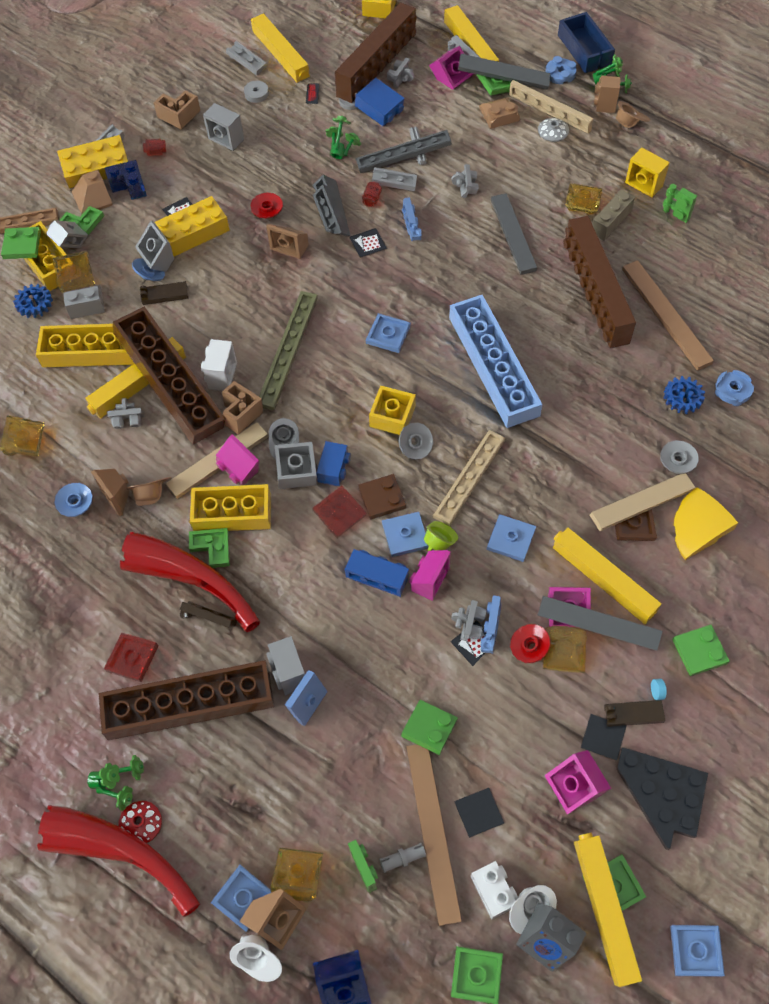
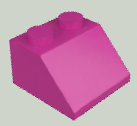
[429,46,474,90]
[216,434,259,485]
[409,550,451,601]
[545,750,611,814]

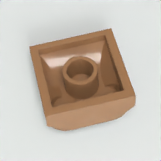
[479,97,520,129]

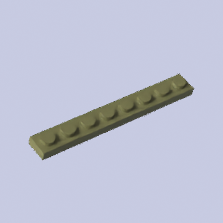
[259,291,318,411]

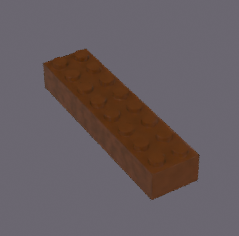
[335,2,417,103]
[563,216,636,348]
[113,306,225,445]
[99,660,274,741]

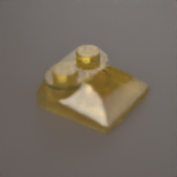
[565,183,602,215]
[52,251,95,293]
[0,415,45,456]
[543,626,587,673]
[271,847,323,902]

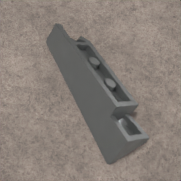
[313,175,351,236]

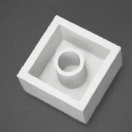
[201,339,237,391]

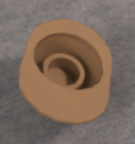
[616,101,650,128]
[126,477,172,506]

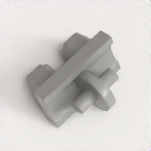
[387,58,414,88]
[451,164,479,198]
[107,398,145,429]
[451,600,487,641]

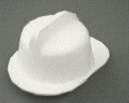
[509,885,557,934]
[230,934,282,982]

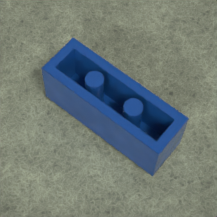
[345,549,409,597]

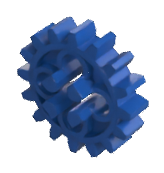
[13,284,53,318]
[663,376,705,414]

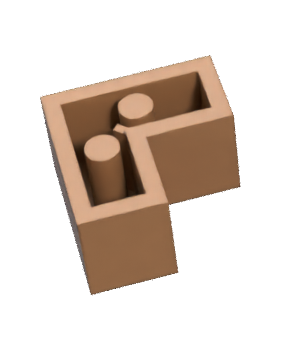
[594,76,621,113]
[154,90,201,129]
[222,381,263,435]

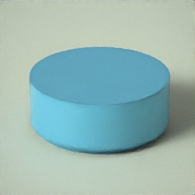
[651,679,667,700]

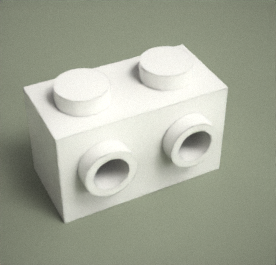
[471,861,518,920]

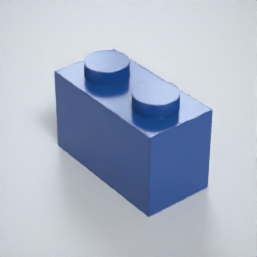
[316,441,351,486]

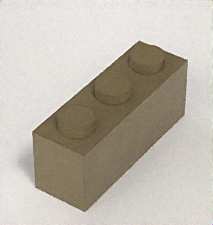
[592,189,635,241]

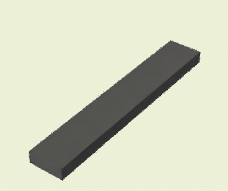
[458,54,550,89]
[356,130,452,173]
[491,193,537,275]
[537,596,663,651]

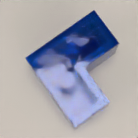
[105,160,147,200]

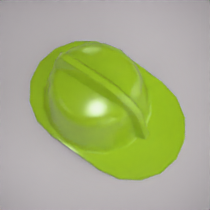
[424,521,458,551]

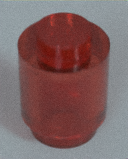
[143,138,167,156]
[362,182,382,207]

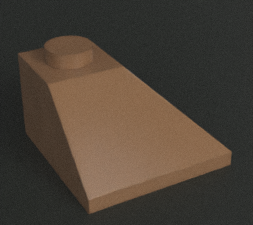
[72,170,113,215]
[266,224,309,259]
[91,469,129,516]
[240,889,306,950]

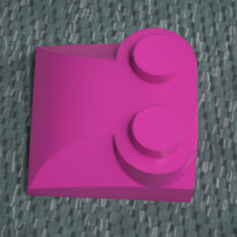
[548,587,591,629]

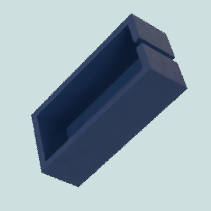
[558,12,615,73]

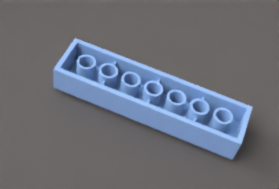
[449,295,542,428]

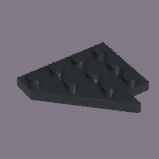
[616,747,708,850]

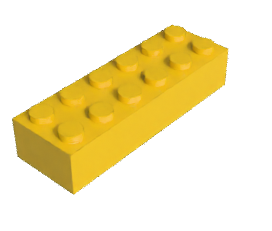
[36,324,134,367]

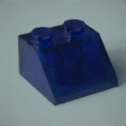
[313,950,372,1004]

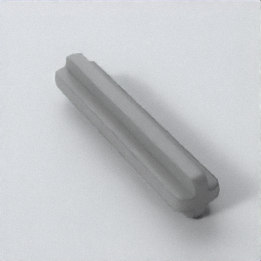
[410,126,427,165]

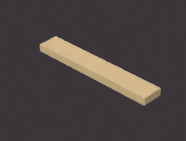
[509,80,593,133]
[166,422,268,499]
[433,430,505,526]
[590,473,696,531]

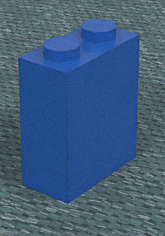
[355,78,404,126]

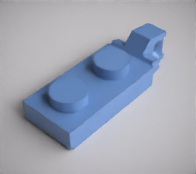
[402,198,422,241]
[481,595,502,654]

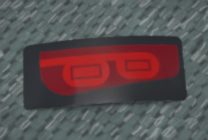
[306,83,320,104]

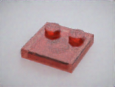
[312,485,367,538]
[104,633,159,682]

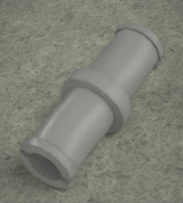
[379,843,426,873]

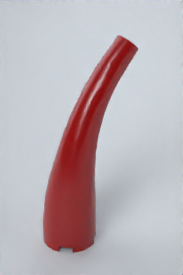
[120,532,260,632]
[37,805,200,917]

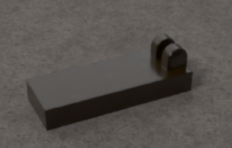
[140,281,189,305]
[180,601,237,628]
[604,700,666,727]

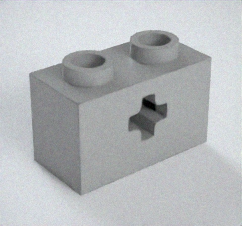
[46,220,88,248]

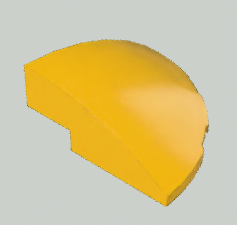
[673,487,738,560]

